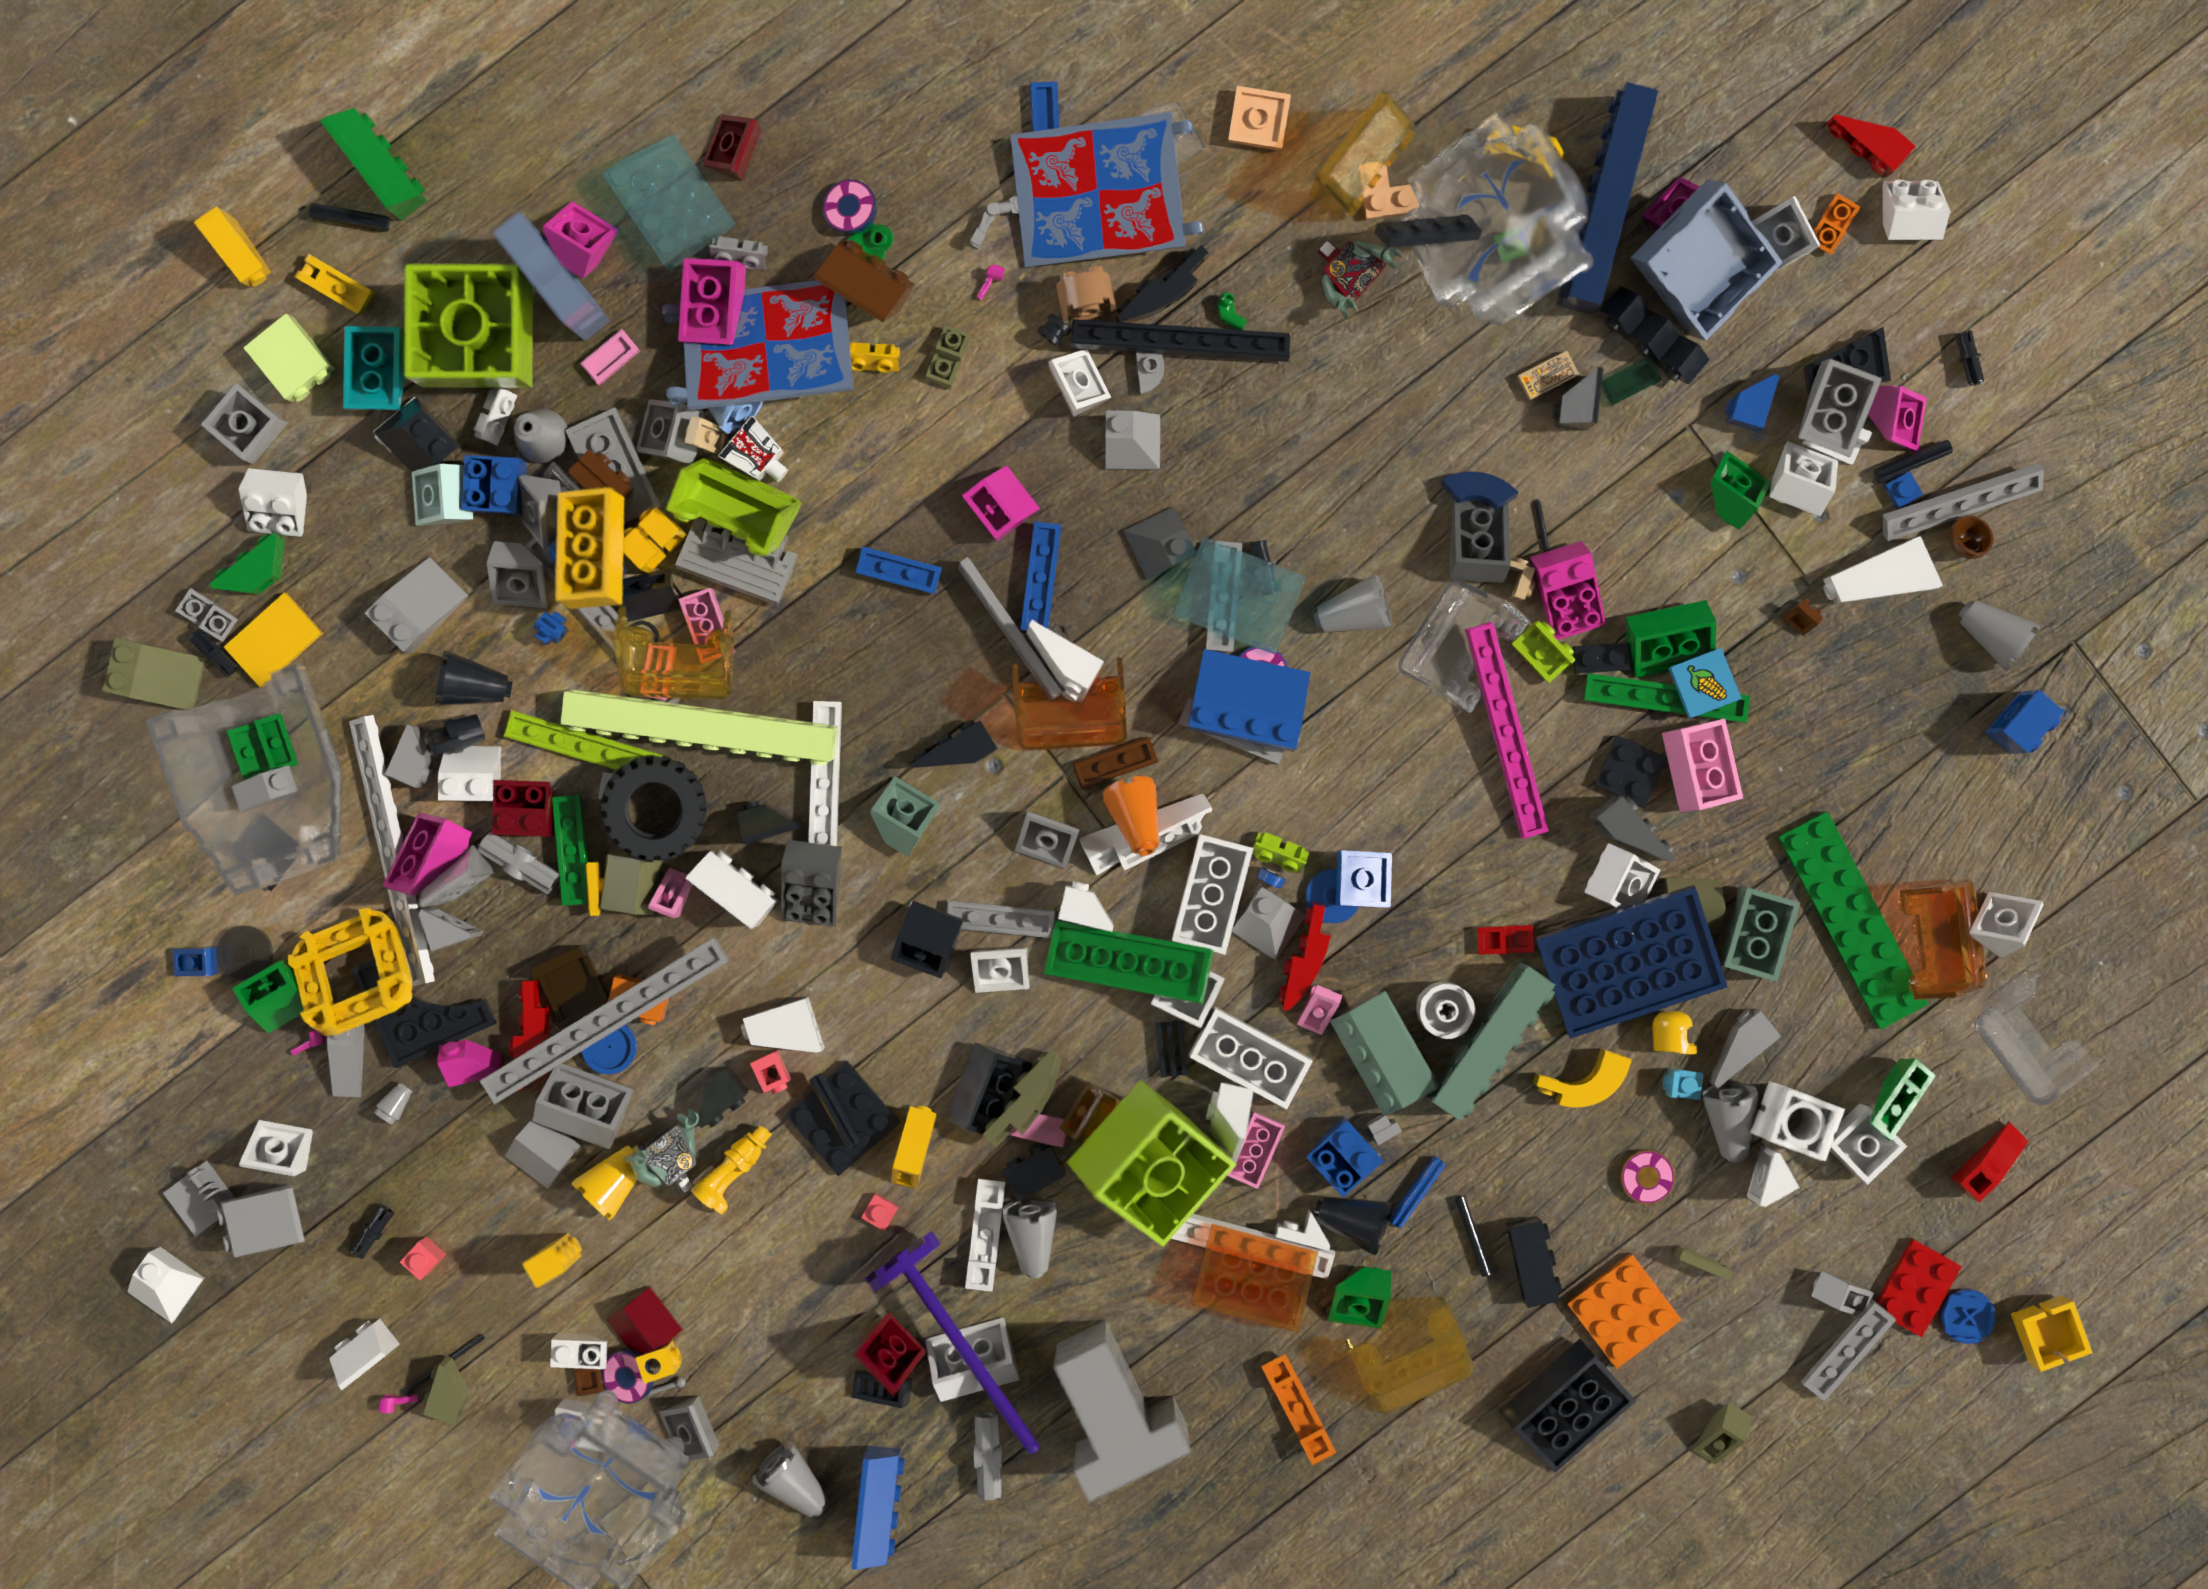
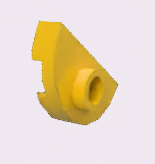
[586,862,604,916]

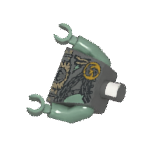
[625,1109,699,1194]

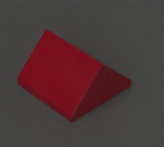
[702,114,762,181]
[606,1287,683,1355]

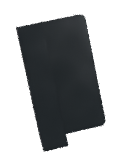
[620,569,679,622]

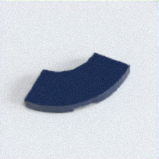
[1441,472,1519,510]

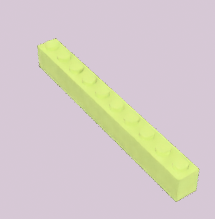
[561,689,838,765]

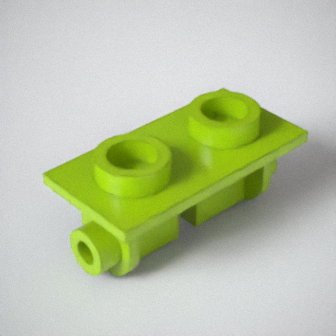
[1252,832,1309,873]

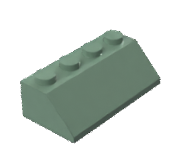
[1330,991,1440,1116]

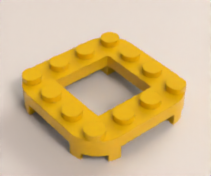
[288,908,412,1036]

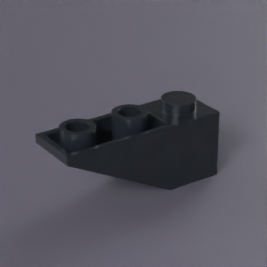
[910,719,998,768]

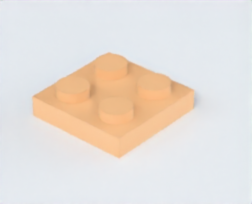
[1228,86,1291,151]

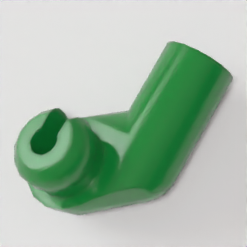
[1216,292,1248,330]

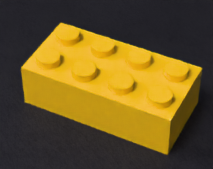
[556,488,624,609]

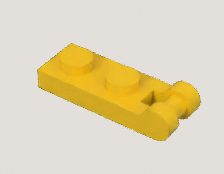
[294,254,375,316]

